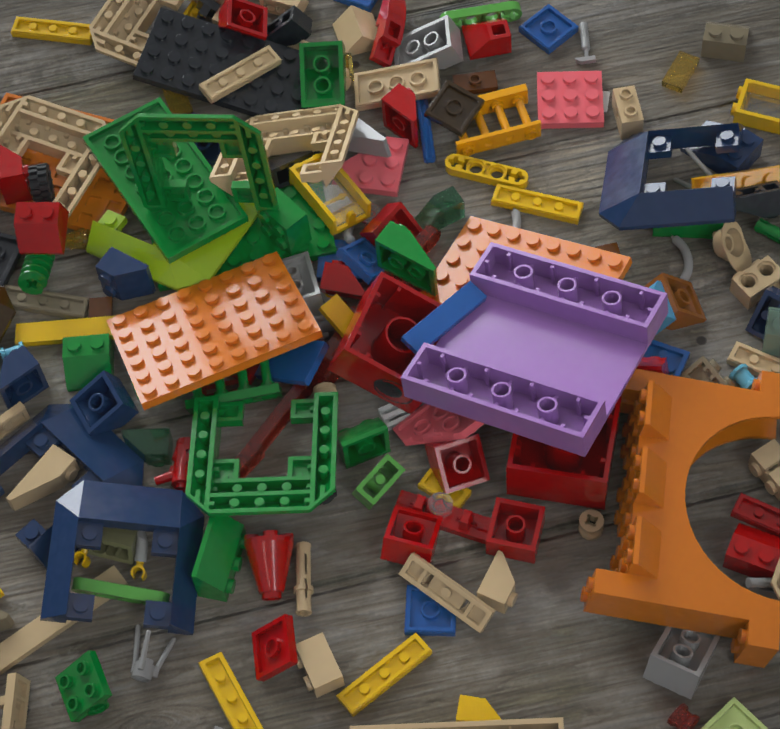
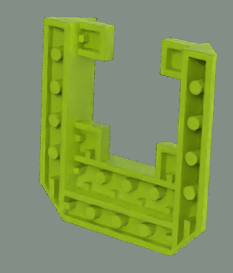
[86,203,258,291]

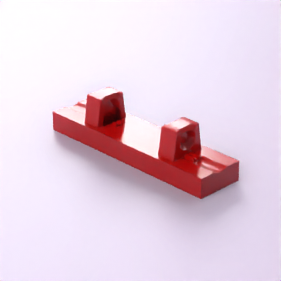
[393,490,491,544]

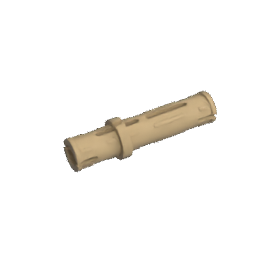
[294,541,314,617]

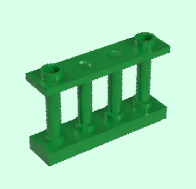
[185,359,283,415]

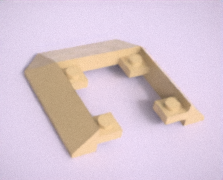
[89,0,248,67]
[0,95,106,218]
[209,104,359,196]

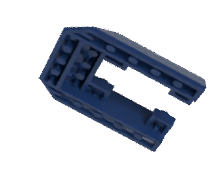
[599,123,743,231]
[0,404,145,570]
[40,480,205,635]

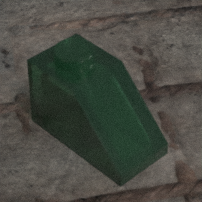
[415,186,465,236]
[121,428,173,467]

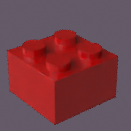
[485,497,545,564]

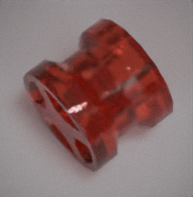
[667,703,700,729]

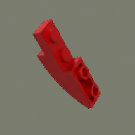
[369,0,406,68]

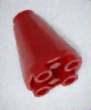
[244,530,294,601]

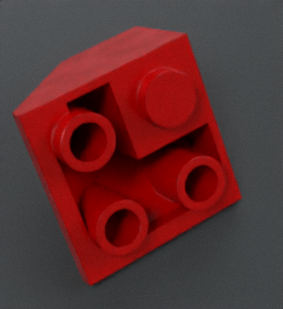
[461,18,512,60]

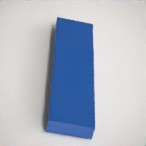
[401,281,487,355]

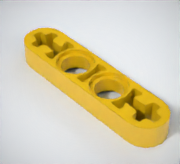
[445,154,528,189]

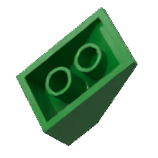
[299,40,346,109]
[375,220,438,297]

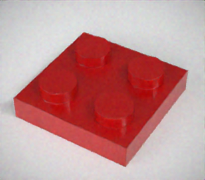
[252,614,298,682]

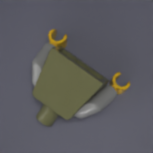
[74,527,149,581]

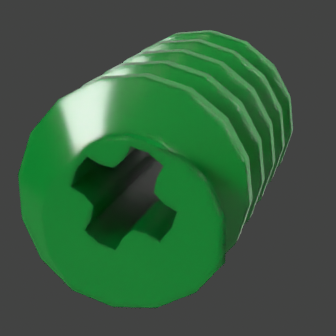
[18,254,55,295]

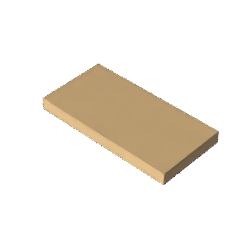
[354,58,441,112]

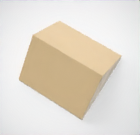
[333,5,378,57]

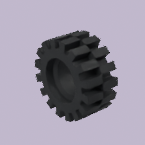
[28,163,55,202]

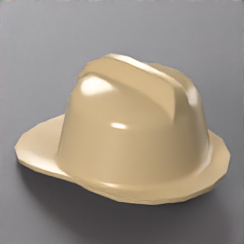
[712,221,752,272]

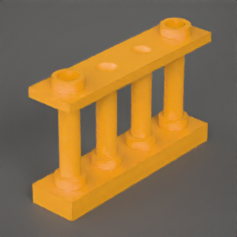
[456,83,541,156]

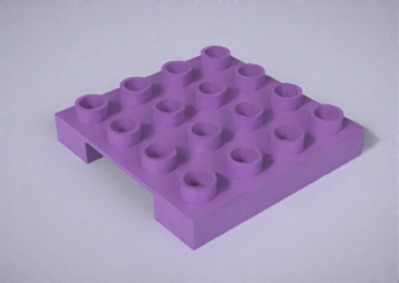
[401,242,668,457]

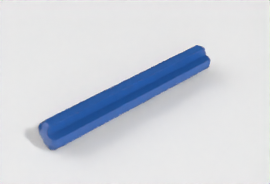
[416,98,436,164]

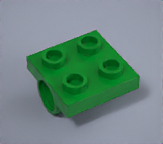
[55,650,112,723]

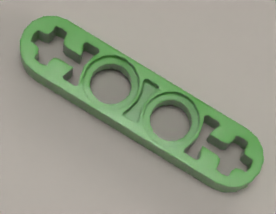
[440,1,522,30]
[71,577,170,605]

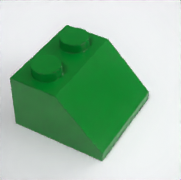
[62,333,114,392]
[337,417,391,469]

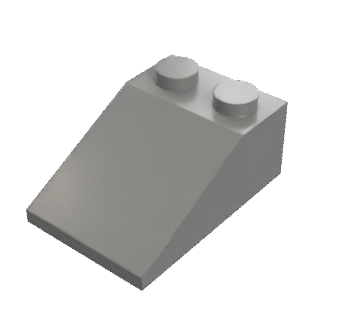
[394,15,464,70]
[281,251,324,316]
[643,626,721,699]

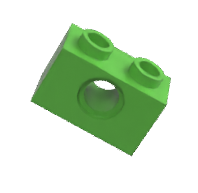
[352,453,406,510]

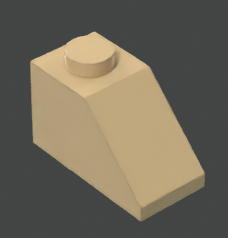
[477,550,518,614]

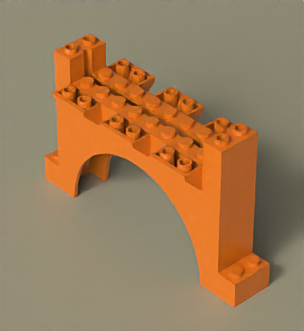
[580,369,780,668]

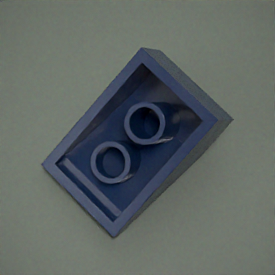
[680,120,764,174]

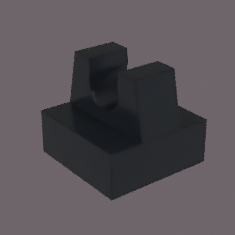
[196,0,221,21]

